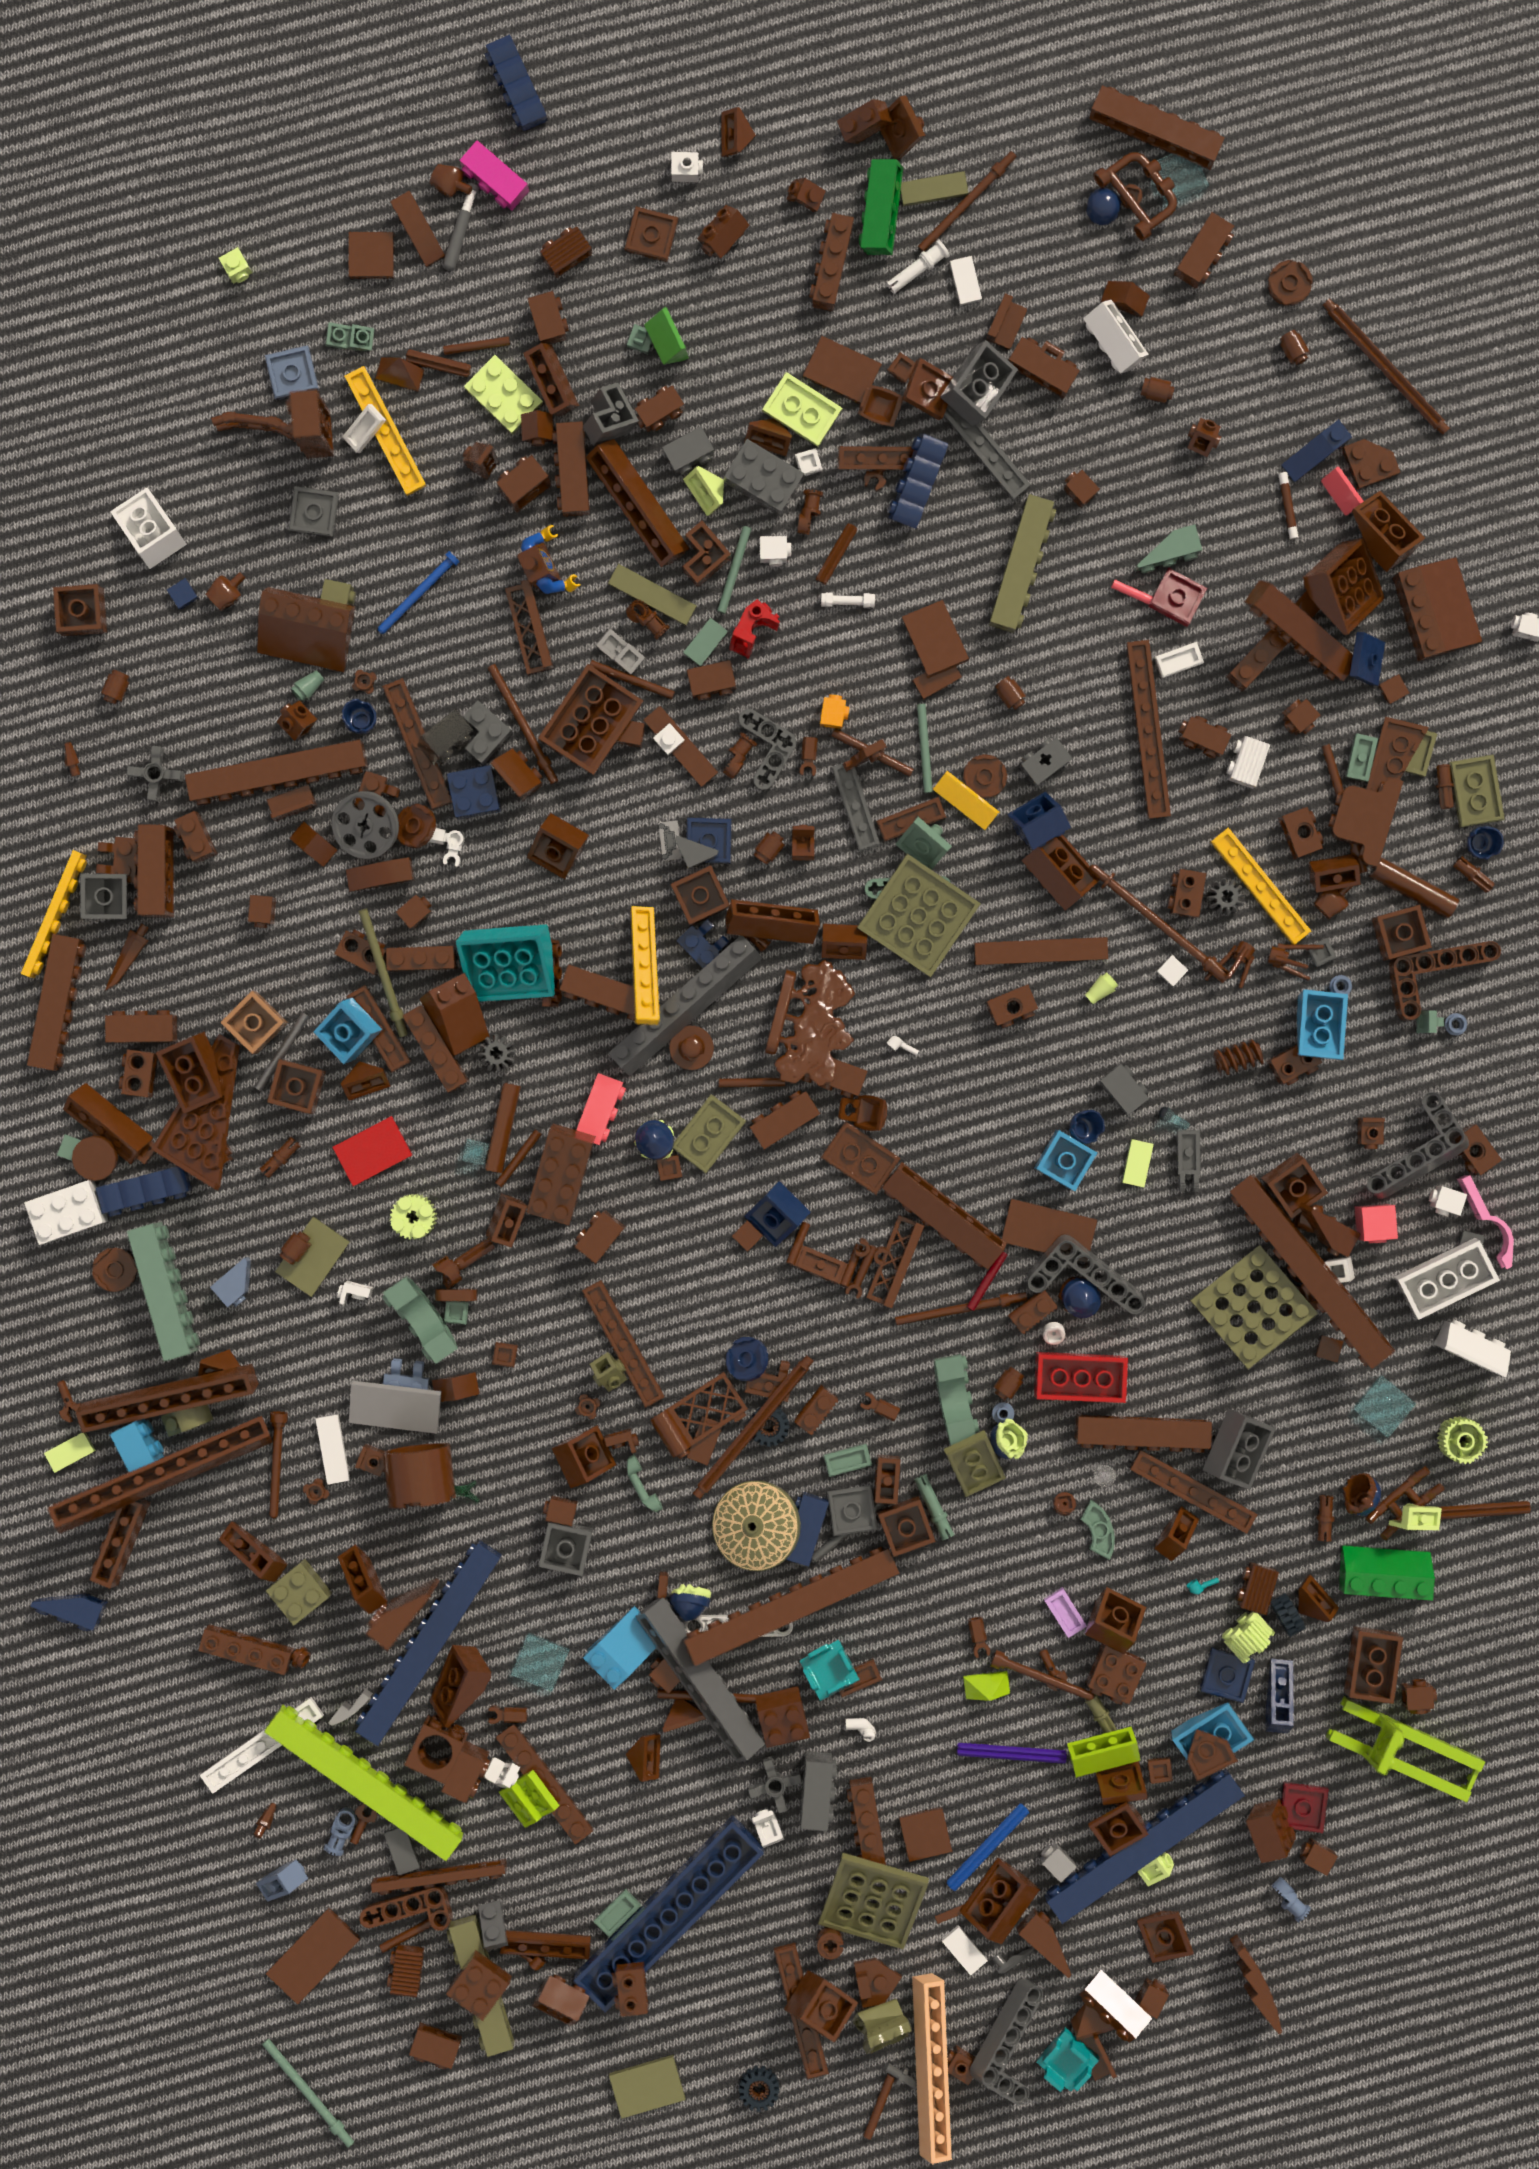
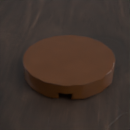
[1268,260,1313,306]
[963,754,1007,799]
[397,804,436,849]
[72,1135,118,1181]
[92,1247,138,1292]

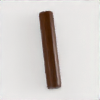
[406,349,471,377]
[816,523,857,585]

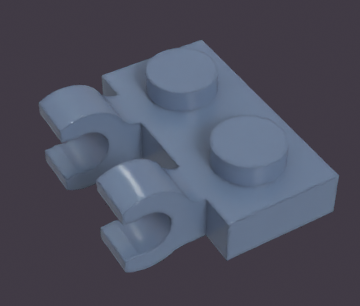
[383,1358,429,1390]

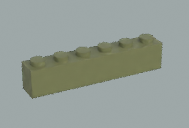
[989,494,1056,633]
[447,1914,515,2057]

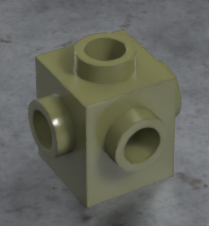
[590,1352,627,1392]

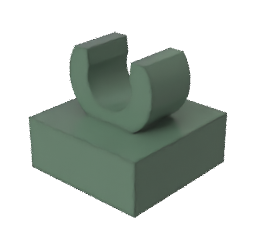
[627,324,652,355]
[1416,1011,1444,1033]

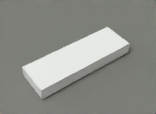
[316,1414,350,1485]

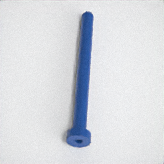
[377,551,460,634]

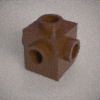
[1187,418,1221,457]
[277,700,318,741]

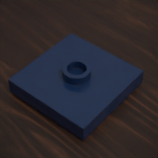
[1350,632,1385,686]

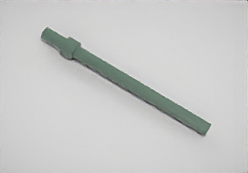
[262,2038,354,2148]

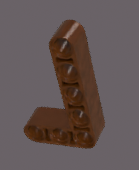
[1389,941,1501,1021]

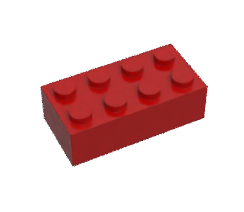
[1034,1352,1128,1403]

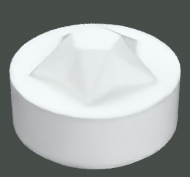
[1042,1322,1065,1345]

